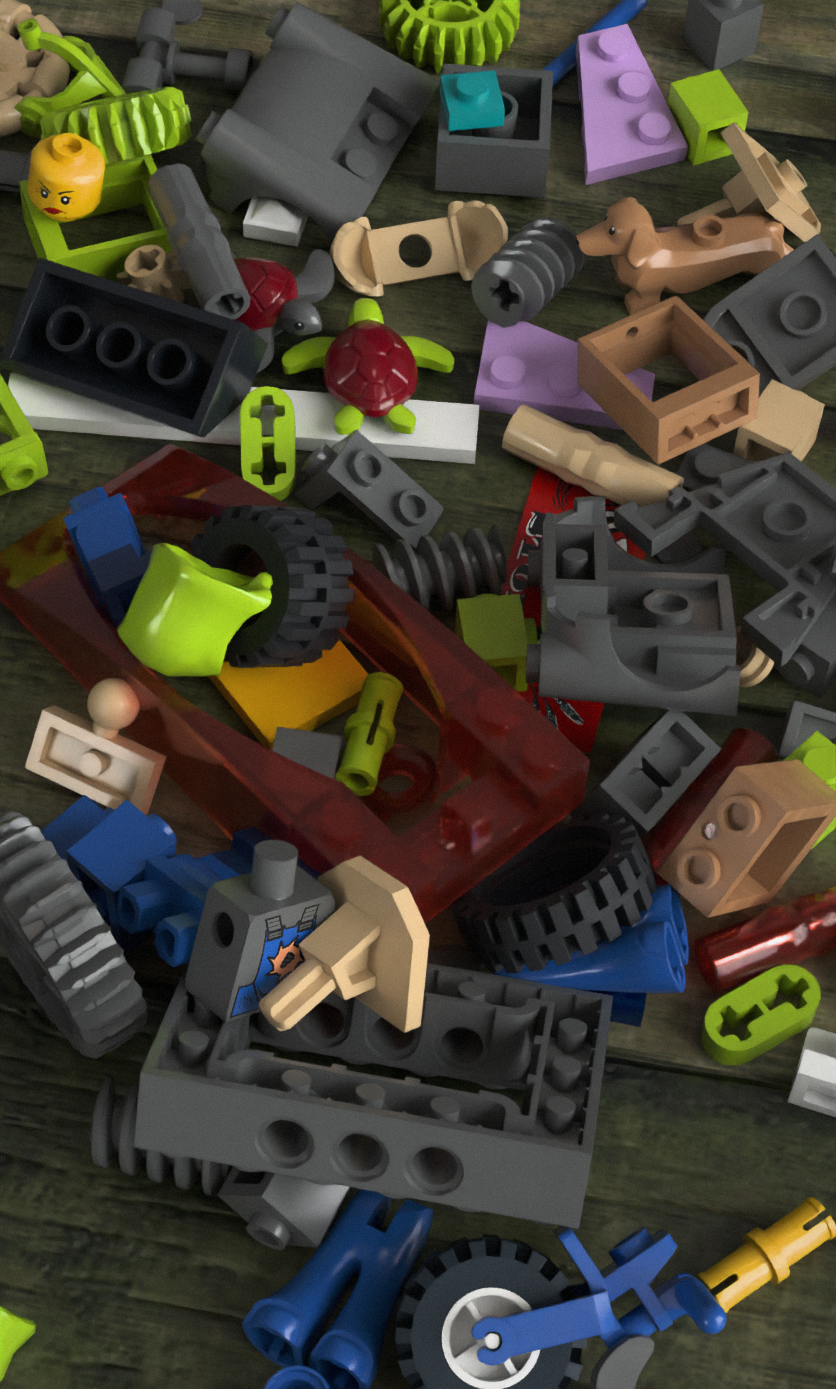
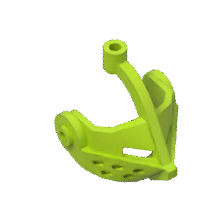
[14,19,126,139]

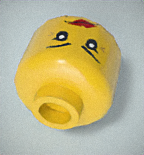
[27,133,105,222]

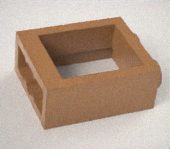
[577,295,760,465]
[657,759,836,918]

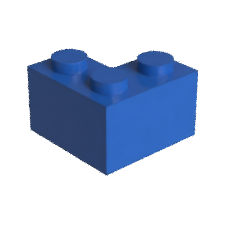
[41,795,177,958]

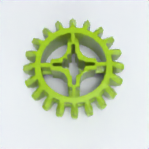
[378,0,520,74]
[40,87,192,164]

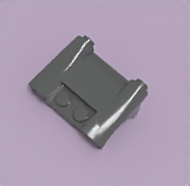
[195,2,440,245]
[526,496,741,716]

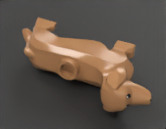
[575,197,794,316]

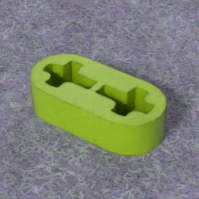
[240,386,297,504]
[701,964,821,1066]

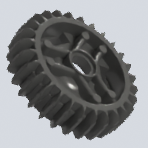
[0,811,148,1059]

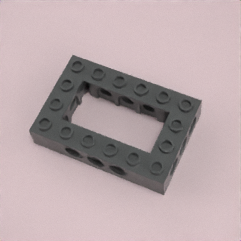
[134,963,613,1229]

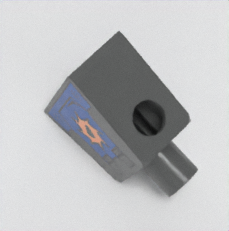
[184,840,335,1023]

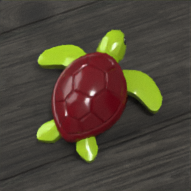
[282,298,454,435]

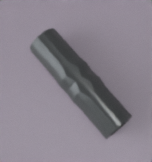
[148,163,251,320]

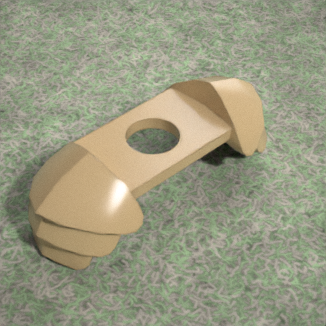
[329,200,508,297]

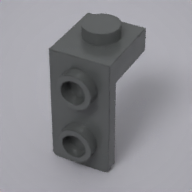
[293,429,443,551]

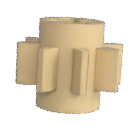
[116,245,191,303]

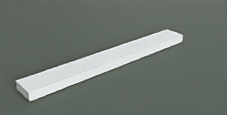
[8,373,480,464]

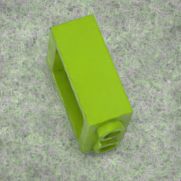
[19,154,173,283]

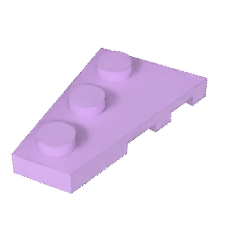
[576,24,688,185]
[474,320,655,430]

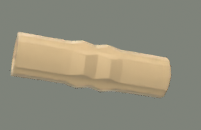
[502,405,684,508]

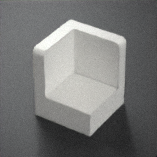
[787,1027,836,1117]

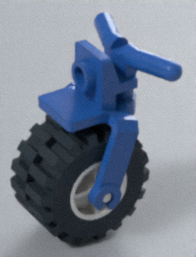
[395,1226,727,1389]

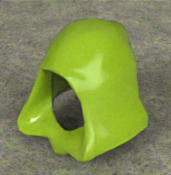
[117,543,273,677]

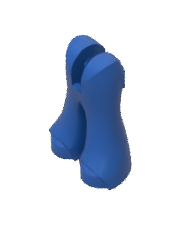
[492,884,689,994]
[242,1189,434,1389]

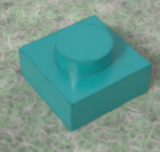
[439,70,505,131]

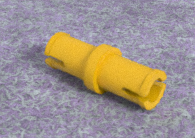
[695,1197,836,1313]

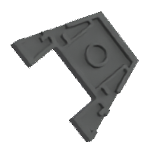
[614,452,836,667]

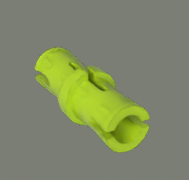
[335,672,403,796]

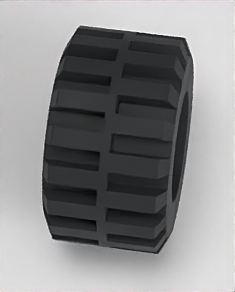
[191,505,355,668]

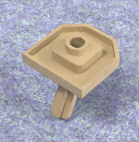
[677,122,821,242]
[259,856,430,1033]

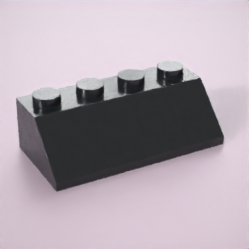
[0,258,268,438]

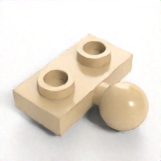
[24,678,167,815]

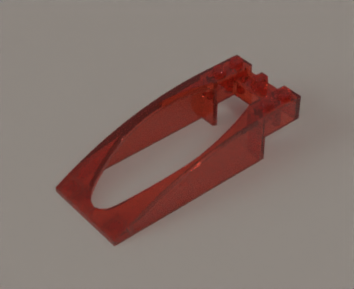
[0,444,590,924]

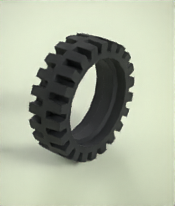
[448,813,657,974]

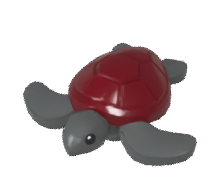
[183,249,335,373]

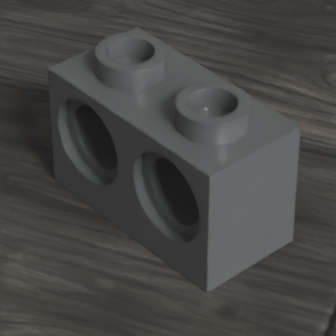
[568,710,721,838]

